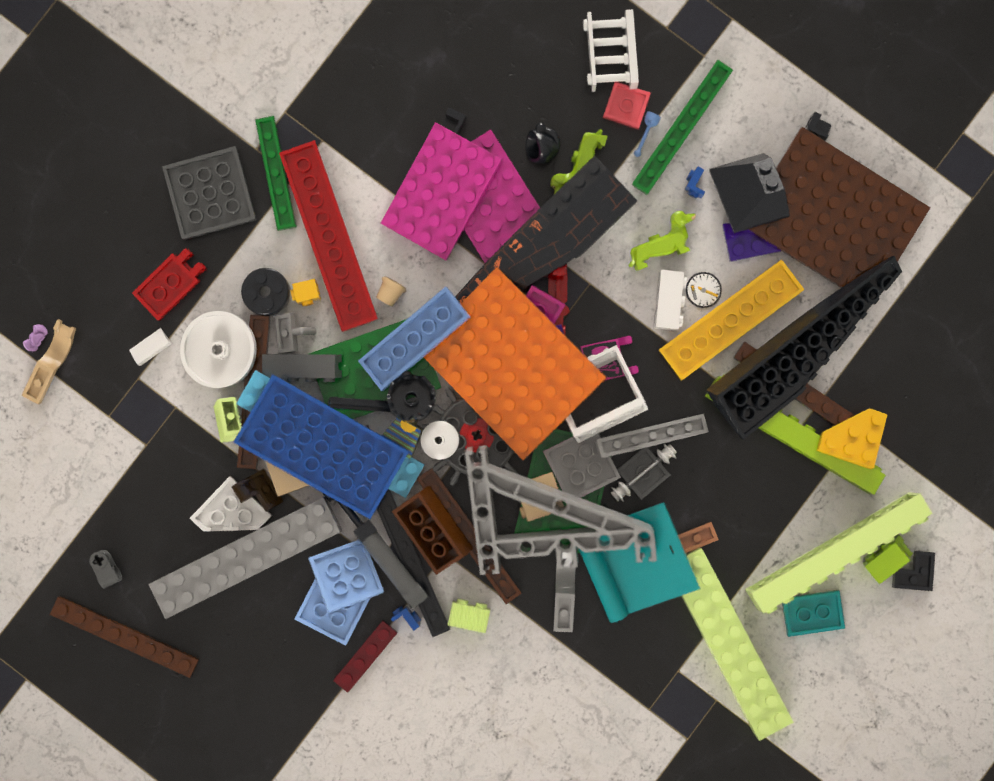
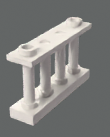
[583,9,639,92]

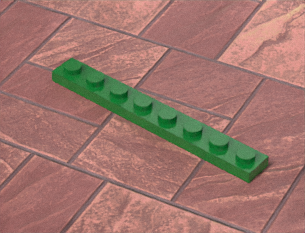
[632,60,733,195]

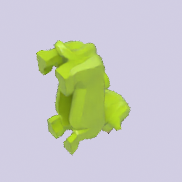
[550,129,608,194]
[628,211,696,271]

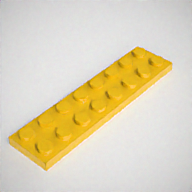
[659,259,805,381]

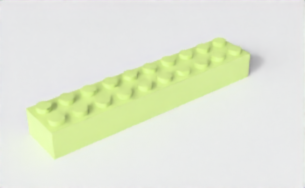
[745,492,932,614]
[682,548,794,741]

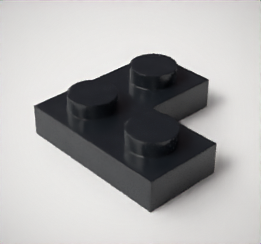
[892,551,935,591]

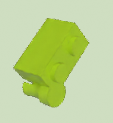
[863,534,913,584]

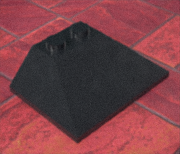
[709,153,790,233]

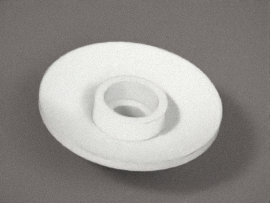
[421,421,459,460]

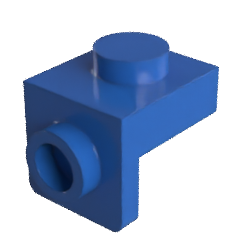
[684,166,705,199]
[391,606,421,631]

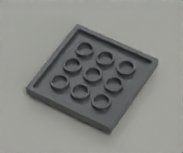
[162,146,257,240]

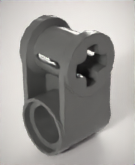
[89,550,122,589]

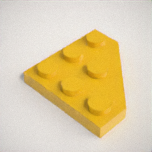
[817,408,887,469]

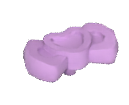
[23,324,48,351]

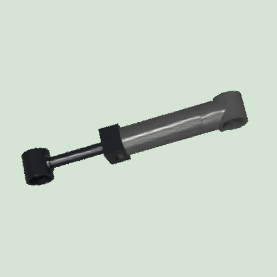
[323,493,428,610]

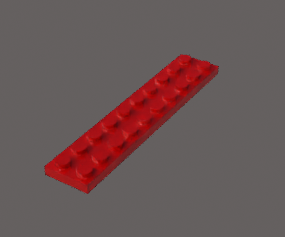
[279,140,378,332]

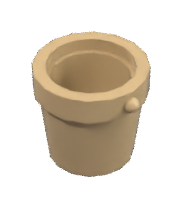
[376,276,406,307]

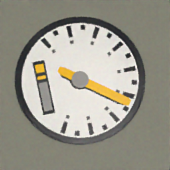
[686,272,722,308]

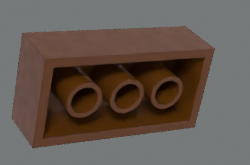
[392,486,473,575]

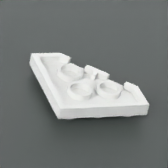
[190,476,273,532]

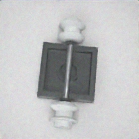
[611,443,677,502]

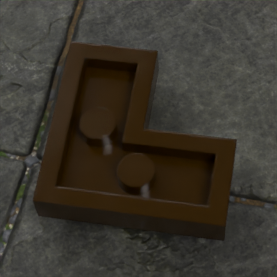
[232,469,284,512]

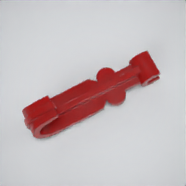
[548,264,569,335]

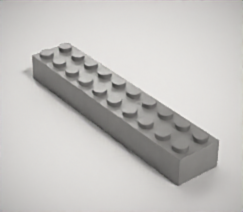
[149,497,343,619]

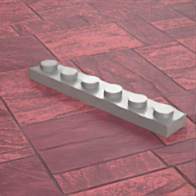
[595,414,709,459]

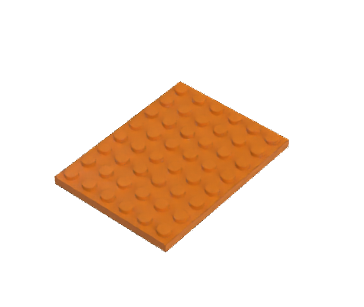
[424,267,607,460]

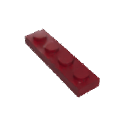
[333,620,398,693]

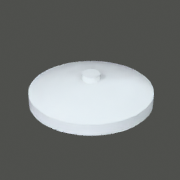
[180,311,257,388]

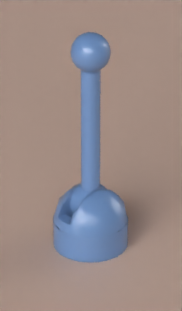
[634,111,661,157]

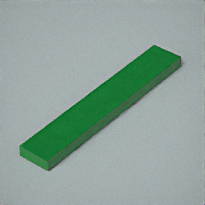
[255,116,297,231]

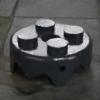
[241,268,291,317]
[387,372,436,423]

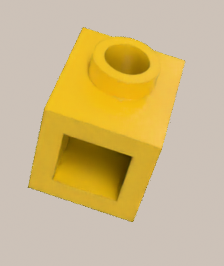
[290,279,321,307]

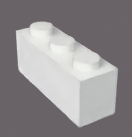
[654,270,687,331]

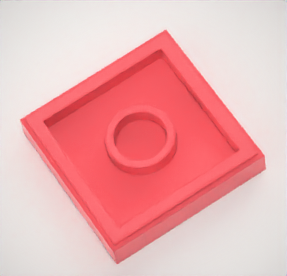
[603,82,651,130]

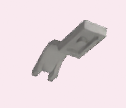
[553,547,578,632]

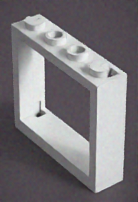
[566,345,648,443]

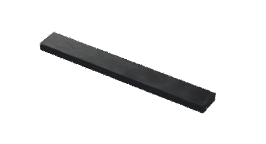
[377,489,450,637]

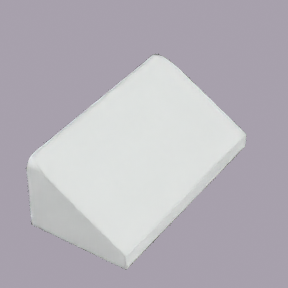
[129,328,172,366]

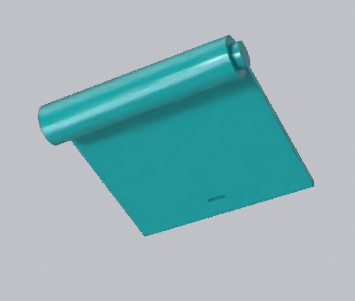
[578,502,700,623]

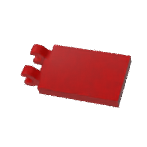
[132,248,207,321]

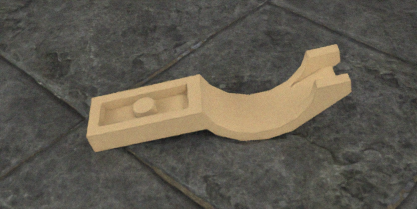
[21,319,76,404]

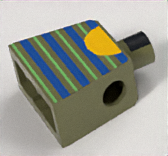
[382,418,423,459]

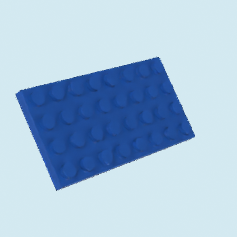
[233,374,409,519]

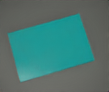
[782,590,845,637]

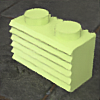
[213,397,242,443]
[448,598,490,633]

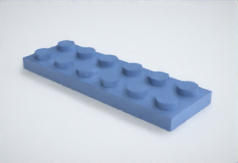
[358,287,471,391]

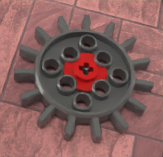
[422,387,529,486]

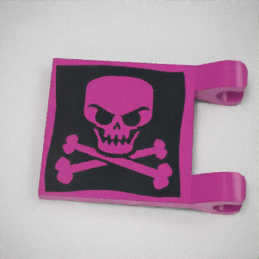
[581,336,639,380]

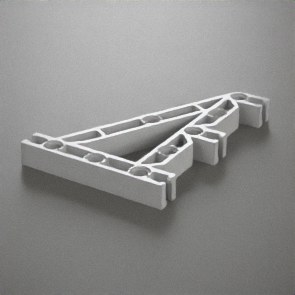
[465,445,657,575]

